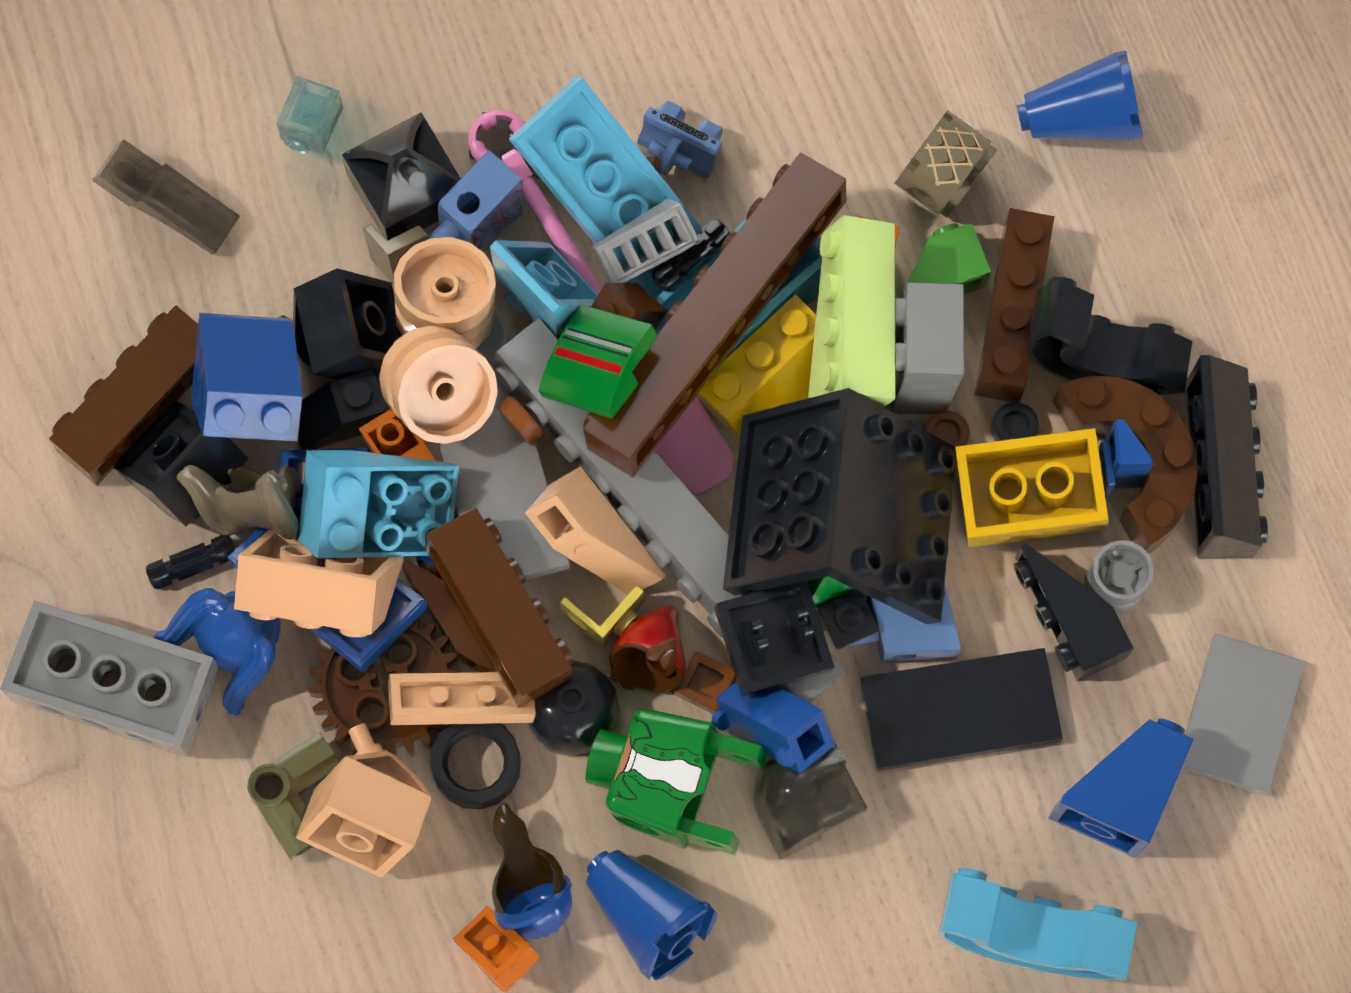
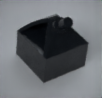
[342,112,461,241]
[278,268,402,382]

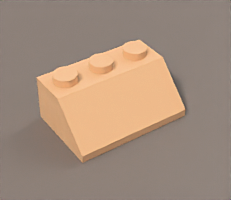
[234,529,403,637]

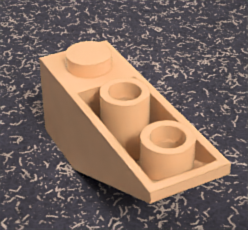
[525,466,666,594]

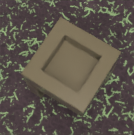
[363,224,429,285]

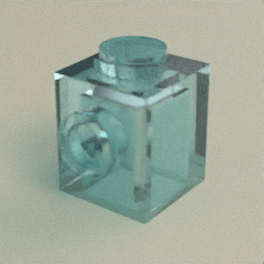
[277,76,343,155]

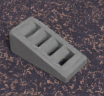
[592,199,699,283]

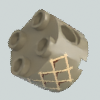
[894,110,997,218]

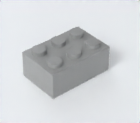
[891,283,964,415]

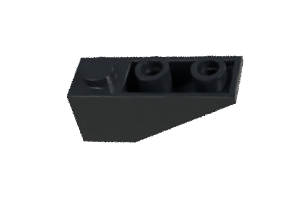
[1014,544,1134,681]

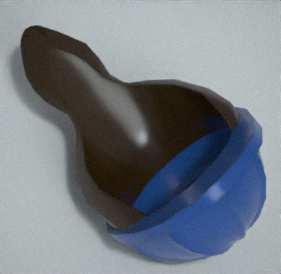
[491,803,572,939]

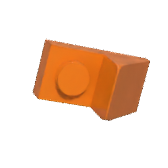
[453,906,541,992]

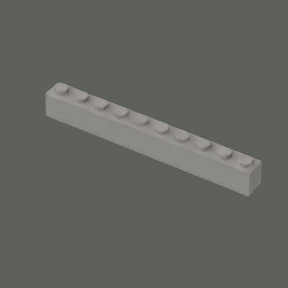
[493,318,846,703]

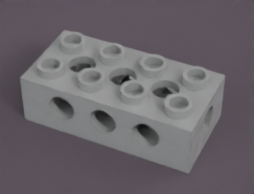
[0,600,220,757]

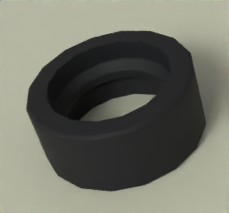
[430,723,521,809]

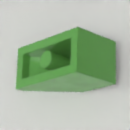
[901,223,991,298]

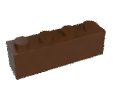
[974,208,1055,402]
[49,305,198,486]
[424,508,574,708]

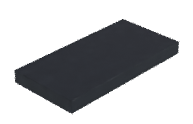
[860,648,1063,771]

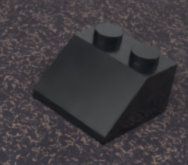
[113,401,249,527]

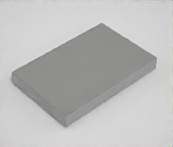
[1181,633,1305,796]

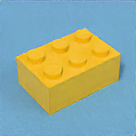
[955,428,1108,548]

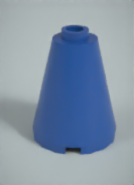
[1017,50,1143,140]
[586,850,717,981]

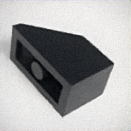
[298,368,387,449]

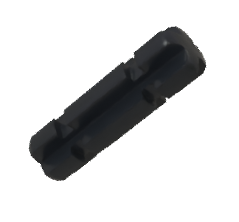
[651,219,730,292]
[146,535,236,590]

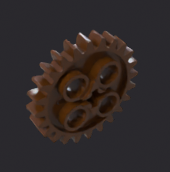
[308,617,461,757]

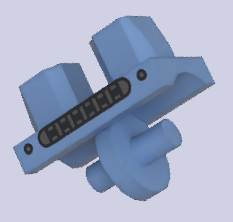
[637,101,723,179]

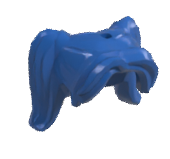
[154,588,281,716]

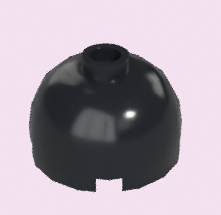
[528,660,620,757]

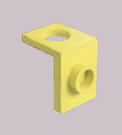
[560,586,644,648]

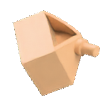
[296,723,432,878]

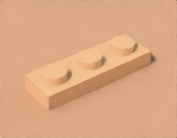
[388,672,536,725]

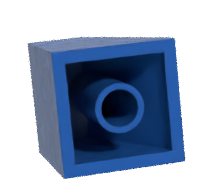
[191,313,302,441]
[1048,718,1194,858]

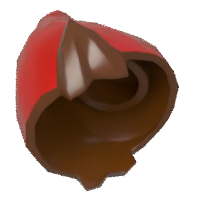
[608,605,686,693]

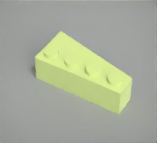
[808,215,895,407]

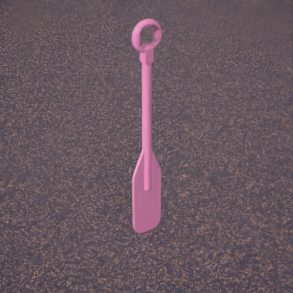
[468,110,735,495]

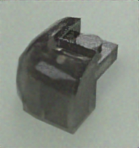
[753,742,868,860]

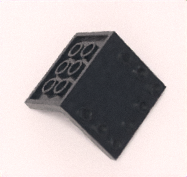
[723,388,956,624]

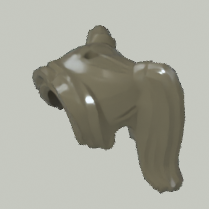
[177,464,302,540]

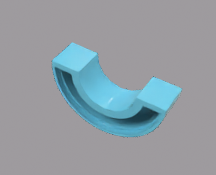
[939,868,1137,980]

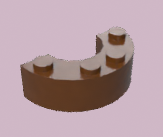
[1053,376,1197,554]

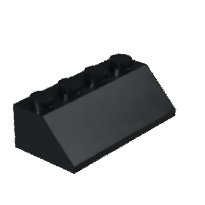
[1185,355,1268,559]

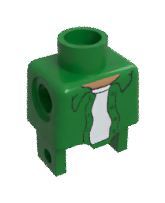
[585,709,767,855]

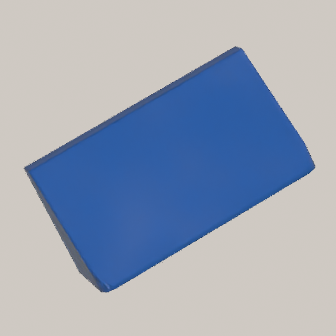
[1105,419,1154,489]

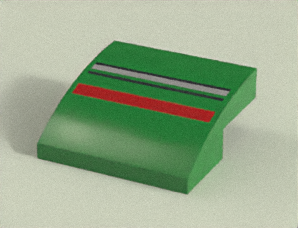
[538,304,658,419]

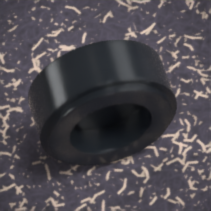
[991,402,1039,441]

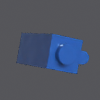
[711,682,835,773]

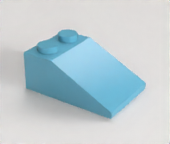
[490,240,599,339]

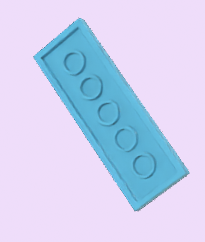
[509,76,702,298]

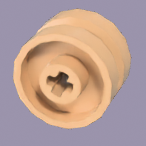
[394,237,496,349]
[379,325,498,444]

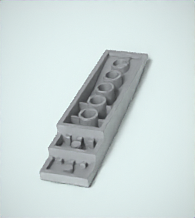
[438,302,570,580]

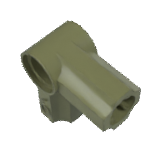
[247,732,339,860]

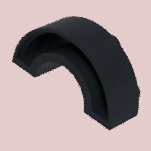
[1026,277,1193,395]

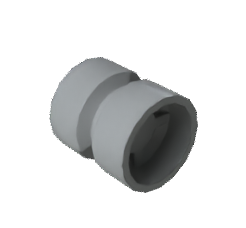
[1084,540,1154,614]

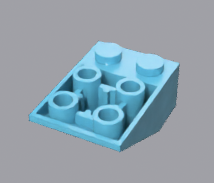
[298,450,459,558]

